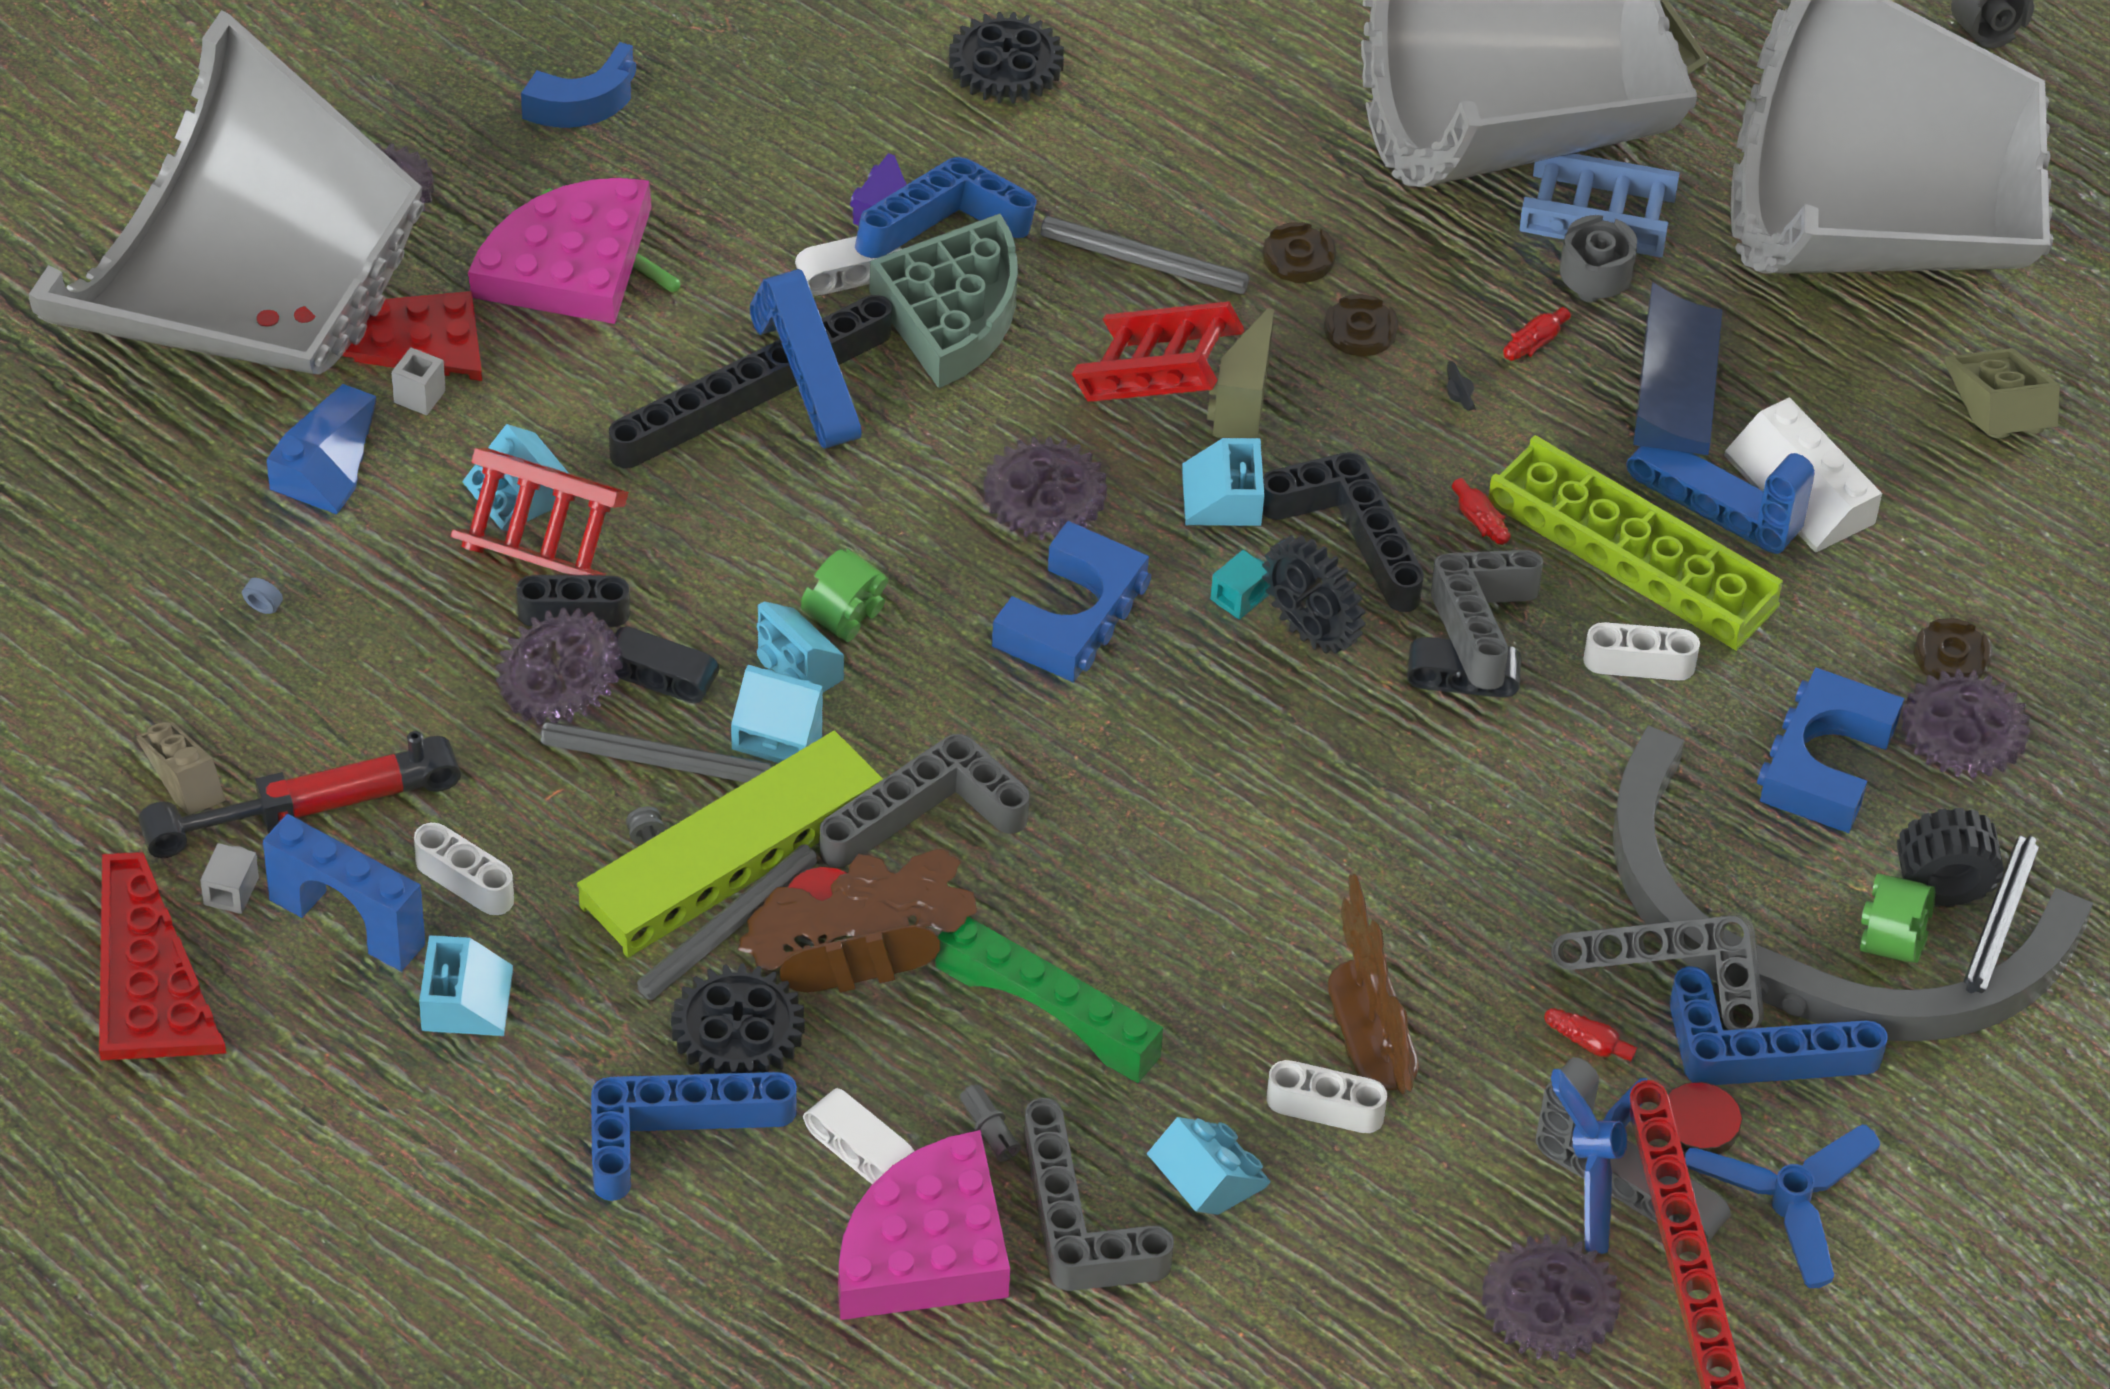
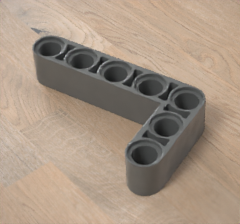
[1431,550,1543,689]
[820,734,1029,868]
[1551,915,1764,1030]
[1536,1057,1731,1244]
[1024,1098,1174,1291]

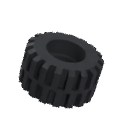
[1897,808,2004,907]

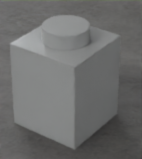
[392,347,446,415]
[200,843,259,914]

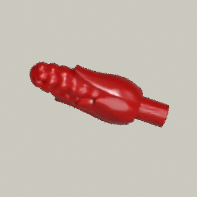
[1503,307,1571,361]
[1451,478,1511,545]
[1544,1008,1638,1062]

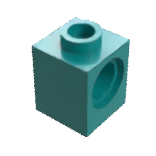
[1210,550,1271,620]

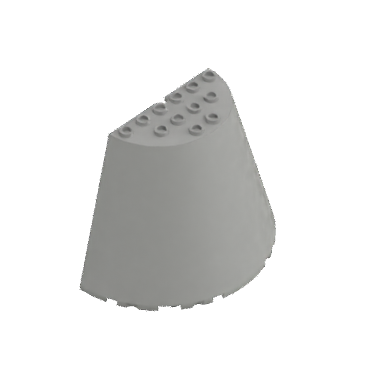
[1361,0,1697,187]
[1731,0,2053,274]
[29,10,424,375]

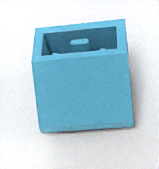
[462,424,568,531]
[1182,438,1264,526]
[757,601,844,692]
[731,665,823,763]
[419,935,513,1036]
[1147,1117,1271,1215]

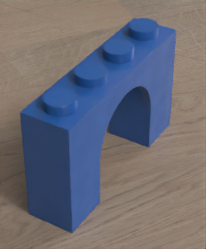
[992,521,1151,683]
[1757,667,1904,833]
[263,814,426,972]

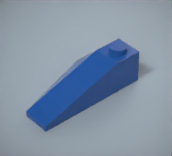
[267,384,376,514]

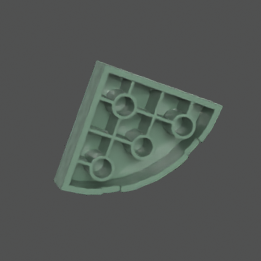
[869,214,1018,388]

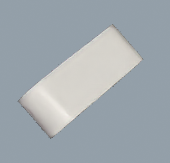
[795,236,901,296]
[1583,622,1700,680]
[414,822,514,915]
[1266,1060,1387,1133]
[803,1088,915,1184]

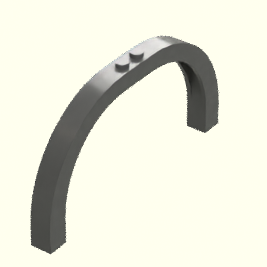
[1613,725,2093,1041]

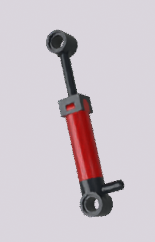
[138,731,461,858]

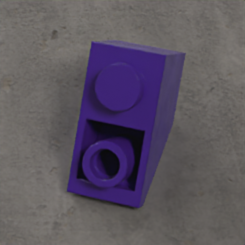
[850,153,907,226]

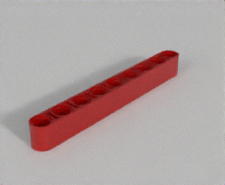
[1630,1080,1746,1389]

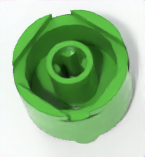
[801,549,889,642]
[1860,873,1935,963]

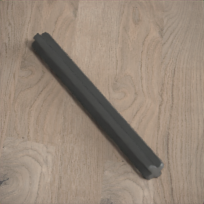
[1041,216,1250,295]
[541,722,773,783]
[637,844,817,1000]

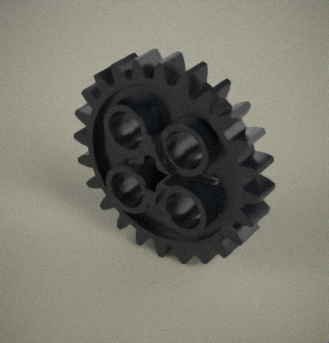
[949,12,1064,104]
[1262,535,1366,654]
[671,963,805,1074]

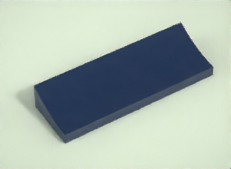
[1633,282,1722,455]

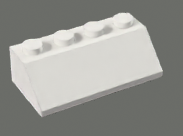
[1724,397,1882,553]

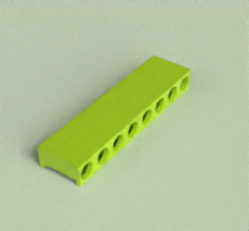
[1488,435,1783,651]
[577,730,883,958]

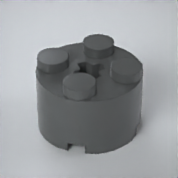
[1951,0,2034,48]
[1560,215,1637,302]

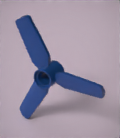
[1551,1069,1648,1254]
[1685,1124,1880,1288]

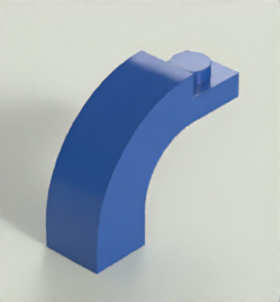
[521,42,637,128]

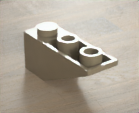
[136,722,226,815]

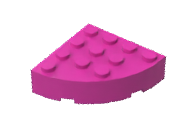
[468,178,652,324]
[838,1130,1010,1320]

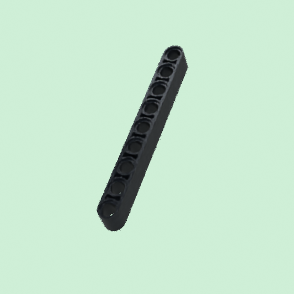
[609,295,892,468]

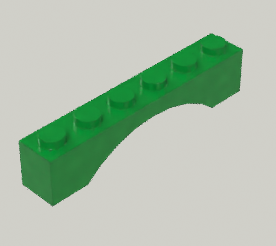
[935,916,1164,1084]

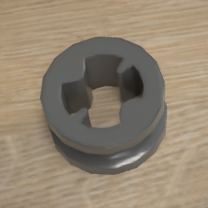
[626,806,665,845]

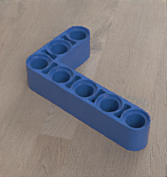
[855,157,1037,258]
[750,269,862,449]
[1626,446,1815,554]
[1670,966,1888,1085]
[591,1072,797,1201]

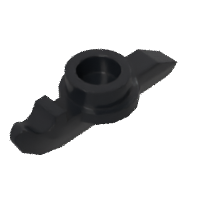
[1447,361,1476,411]

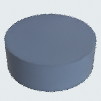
[242,578,283,614]

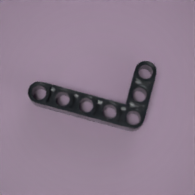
[1263,452,1424,612]

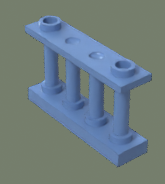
[1519,153,1680,258]

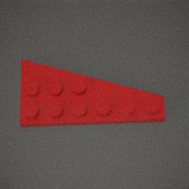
[256,291,482,381]
[99,852,226,1061]

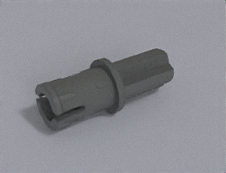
[960,1085,1021,1162]

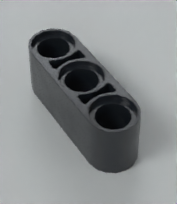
[516,575,630,627]
[600,626,720,704]
[1407,637,1522,698]

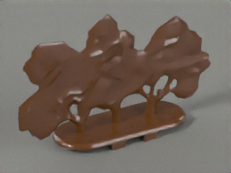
[738,849,977,993]
[1328,873,1419,1094]

